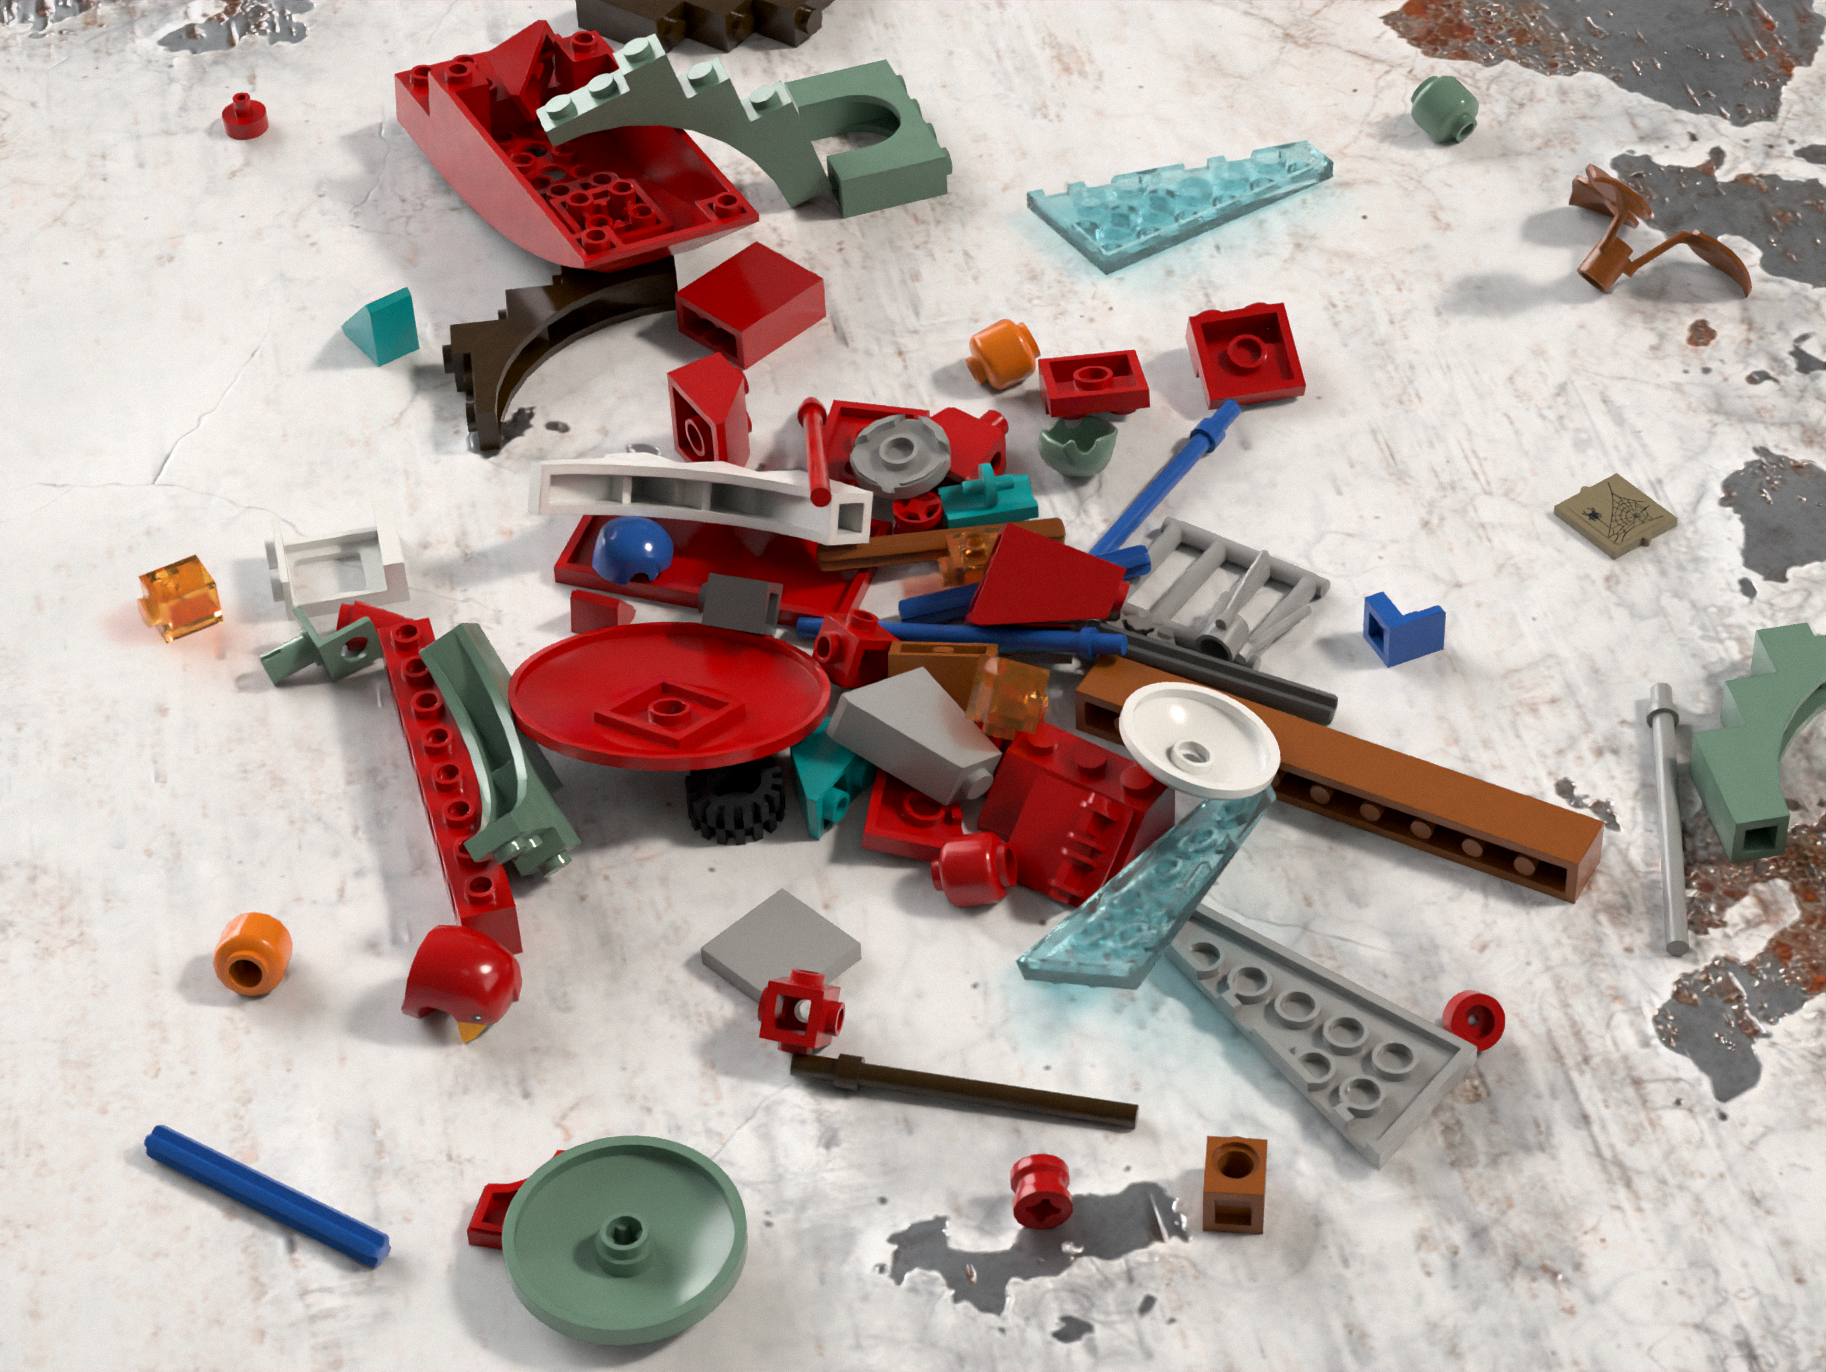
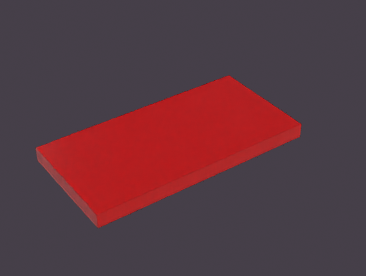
[554,515,893,627]

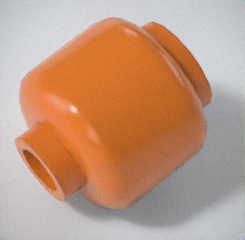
[965,319,1041,391]
[213,912,293,996]

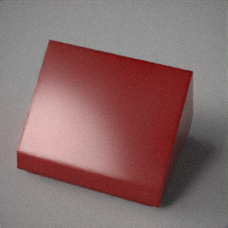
[570,589,636,634]

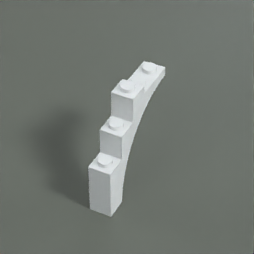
[528,452,873,545]

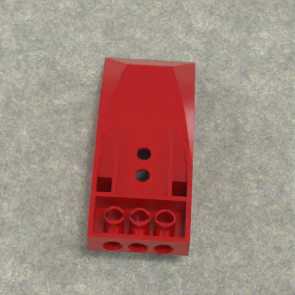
[394,30,759,273]

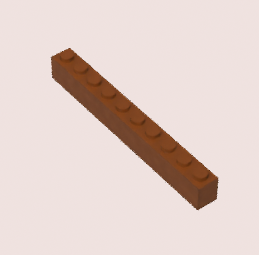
[1075,655,1605,904]

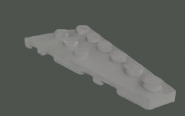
[1156,897,1477,1171]

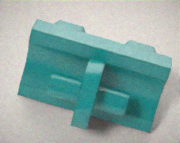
[938,463,1039,529]

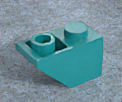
[790,716,878,840]

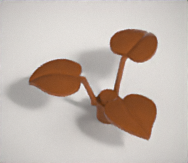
[1569,163,1752,298]

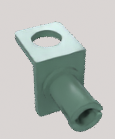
[258,606,382,685]

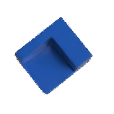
[1363,591,1446,668]

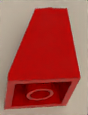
[963,522,1130,627]

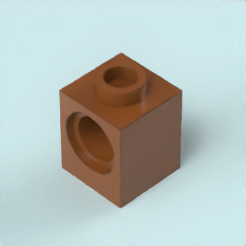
[1202,1136,1268,1234]

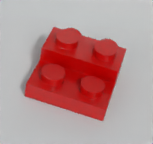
[1185,302,1306,410]
[1038,349,1150,420]

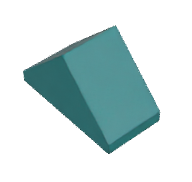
[341,287,420,367]

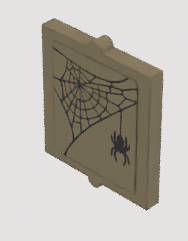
[1554,473,1678,560]

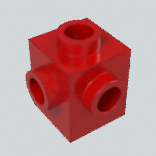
[812,609,900,689]
[757,969,845,1055]

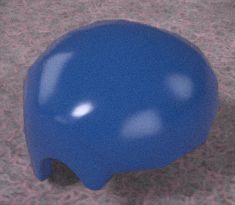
[592,516,674,585]

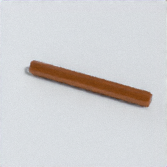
[816,517,1066,573]

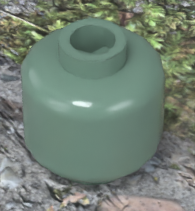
[1411,76,1479,143]

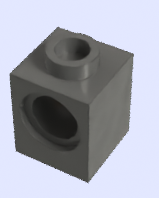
[698,573,783,635]

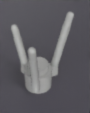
[1195,550,1312,665]

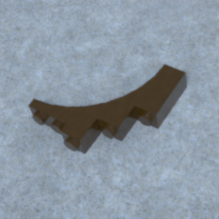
[575,0,835,53]
[442,255,678,451]

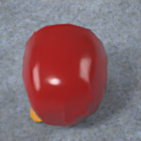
[401,925,522,1044]

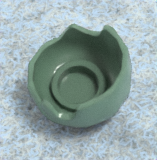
[1038,416,1118,477]

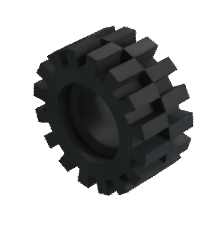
[685,755,786,845]

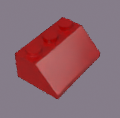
[977,718,1175,893]

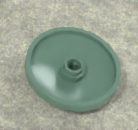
[502,1135,748,1345]

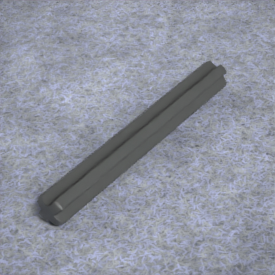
[1085,620,1338,725]

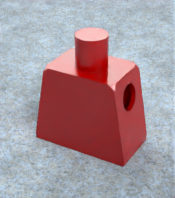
[929,407,1009,497]

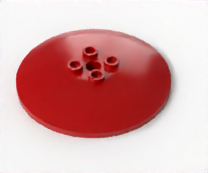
[508,622,831,771]

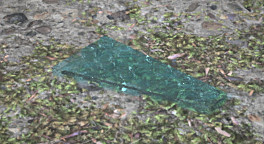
[1027,140,1334,275]

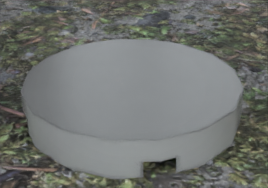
[850,414,951,500]

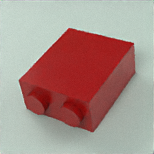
[675,241,826,370]

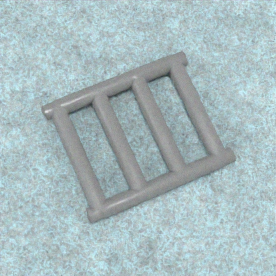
[1108,516,1330,671]

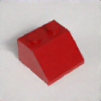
[667,352,752,468]

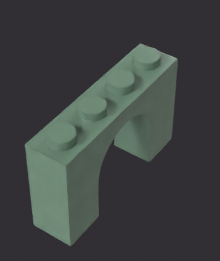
[784,59,952,219]

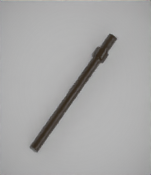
[790,1052,1139,1128]

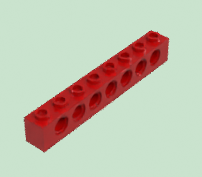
[377,617,523,955]

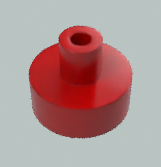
[222,92,269,140]
[1442,990,1505,1052]

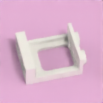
[264,497,410,621]

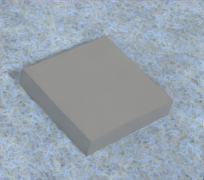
[701,888,862,1004]

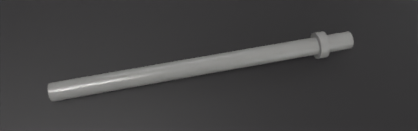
[1646,683,1689,956]

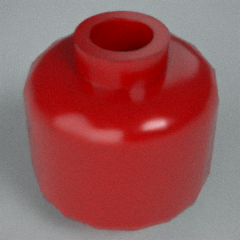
[931,831,1017,908]

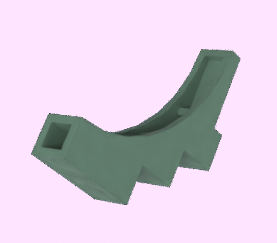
[535,33,832,208]
[1688,622,1826,863]
[418,623,582,878]

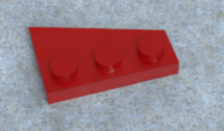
[861,767,964,862]

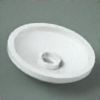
[1119,682,1280,801]

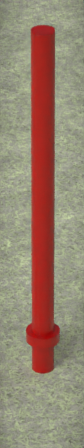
[797,397,831,507]

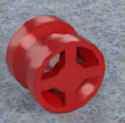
[892,492,943,534]
[1010,1154,1073,1230]

